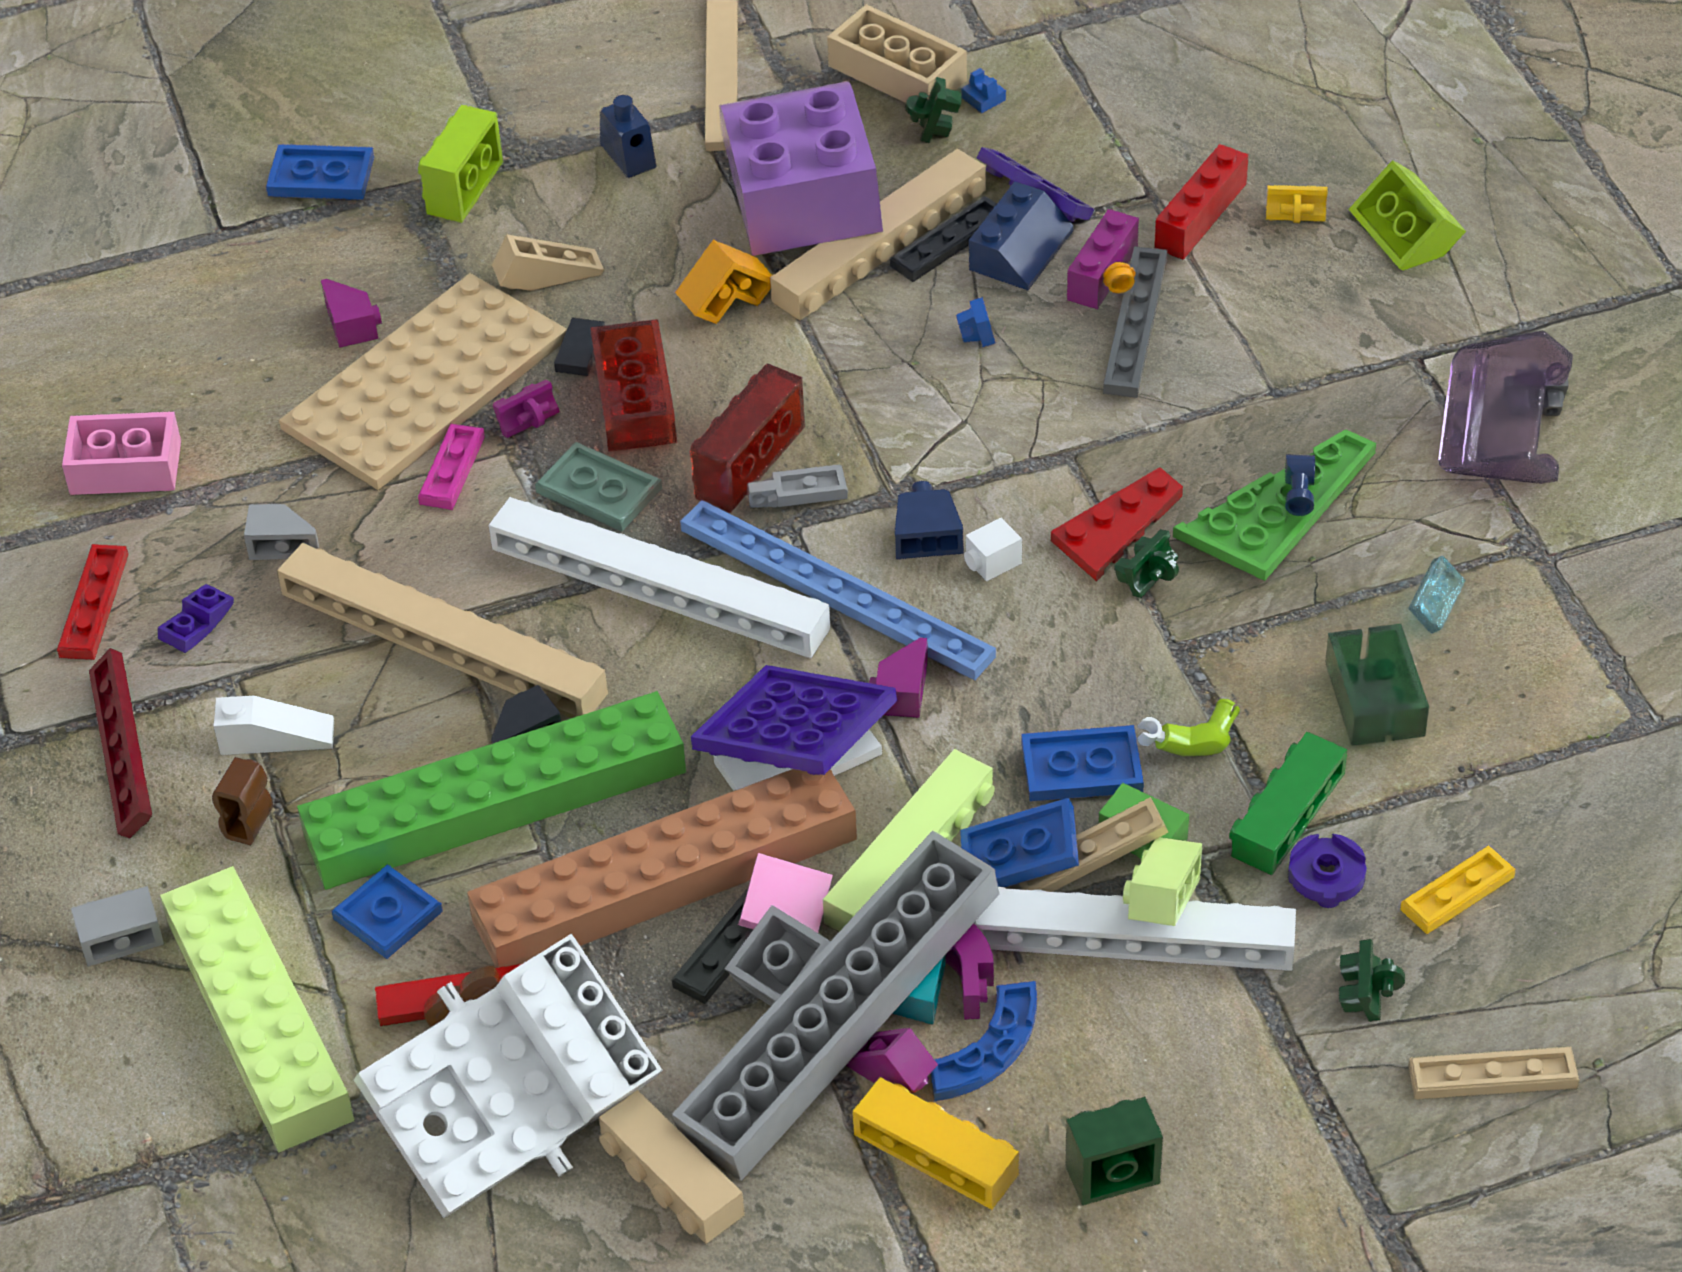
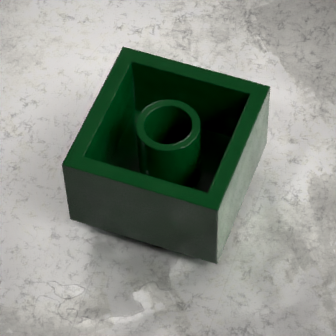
[1065,1097,1163,1206]

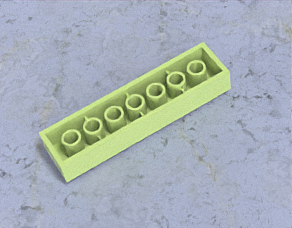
[160,866,354,1153]

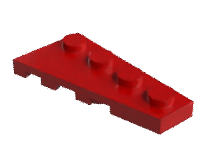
[1051,467,1183,582]

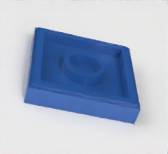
[331,864,443,959]

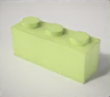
[1123,837,1202,926]

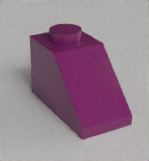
[321,279,382,348]
[869,637,928,718]
[846,1027,938,1094]

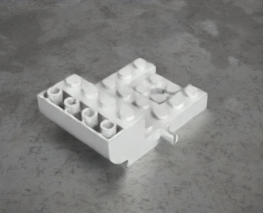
[354,934,662,1218]

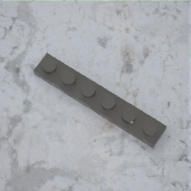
[1103,246,1167,398]

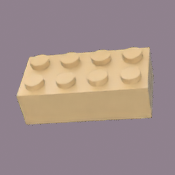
[827,4,967,103]

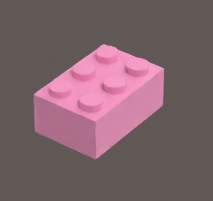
[62,412,181,495]

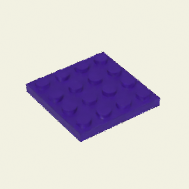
[691,665,897,775]

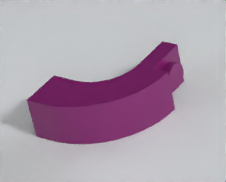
[946,923,994,1020]

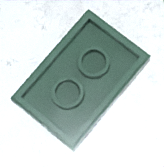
[535,442,662,532]

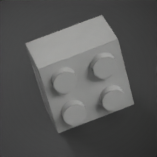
[725,905,830,1006]

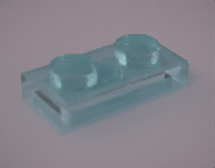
[1408,556,1466,634]

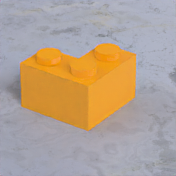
[675,240,773,324]

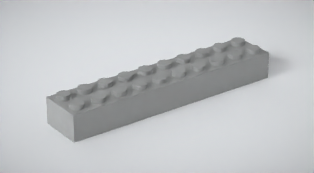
[672,830,999,1181]

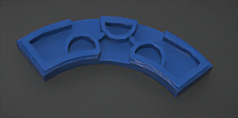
[930,981,1037,1102]

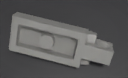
[747,464,848,508]

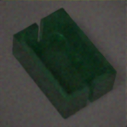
[1325,623,1429,746]

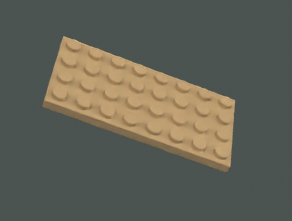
[279,273,567,490]

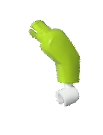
[1138,698,1240,757]

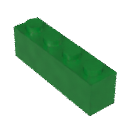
[1229,732,1348,875]

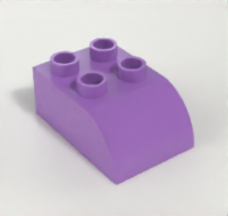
[719,81,883,256]

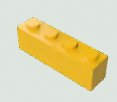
[853,1077,1019,1210]

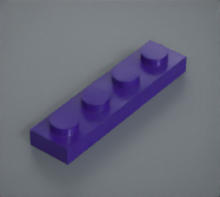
[976,147,1094,222]

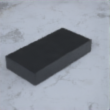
[554,317,605,376]

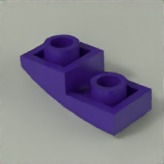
[158,584,234,653]

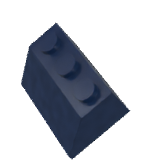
[969,181,1073,290]

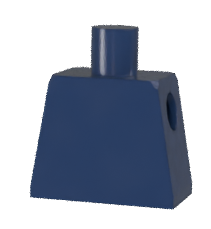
[600,95,657,178]
[895,481,964,560]

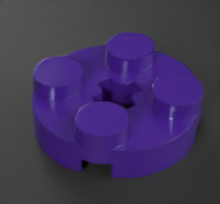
[1288,834,1367,908]

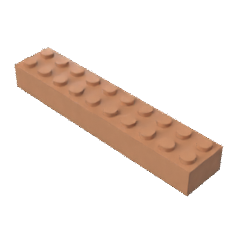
[467,769,857,968]

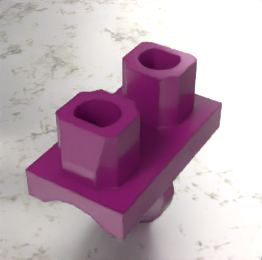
[492,380,560,438]

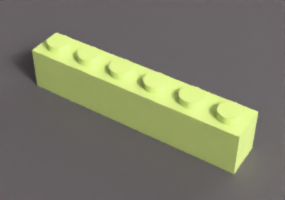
[823,749,995,932]

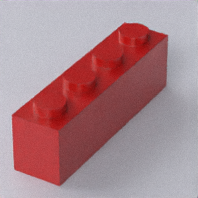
[1154,144,1249,260]

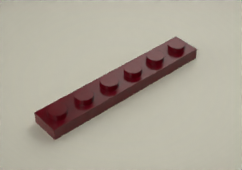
[89,648,152,839]

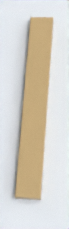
[705,0,738,151]

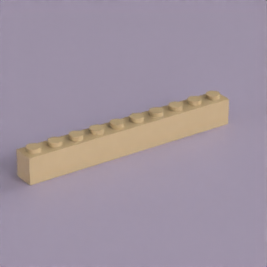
[277,543,608,718]

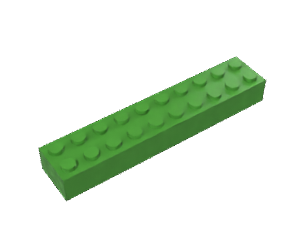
[297,691,686,890]

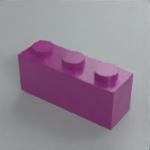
[1067,209,1139,310]

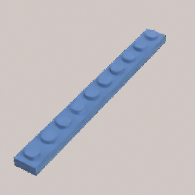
[680,500,996,680]

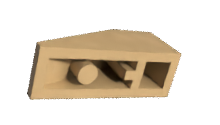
[492,234,604,291]

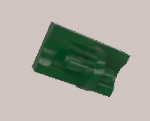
[905,77,961,143]
[1114,529,1179,598]
[1339,939,1405,1022]

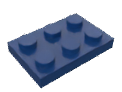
[266,144,374,200]
[1021,725,1144,801]
[960,798,1079,888]

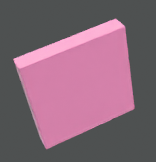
[738,853,833,933]

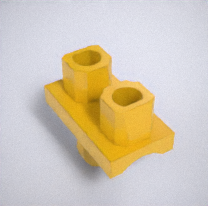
[1266,185,1328,223]

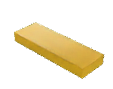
[1400,845,1516,934]

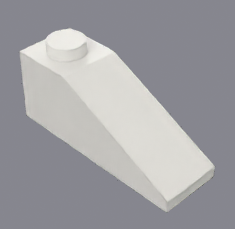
[214,696,334,755]

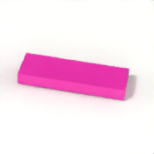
[418,424,485,510]

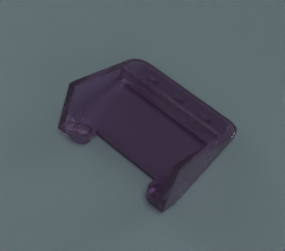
[1438,330,1573,484]

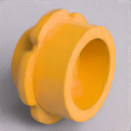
[1103,262,1136,293]

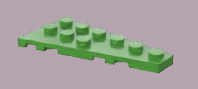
[1173,429,1376,581]

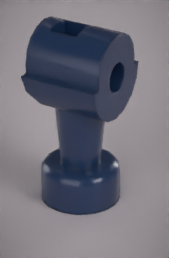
[1285,454,1315,516]

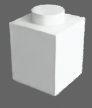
[964,518,1022,581]

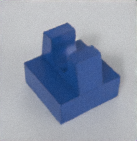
[961,68,1006,113]
[956,297,996,347]

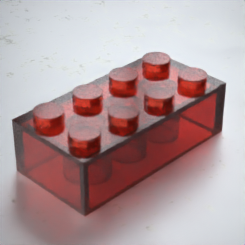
[590,319,677,452]
[689,363,805,514]

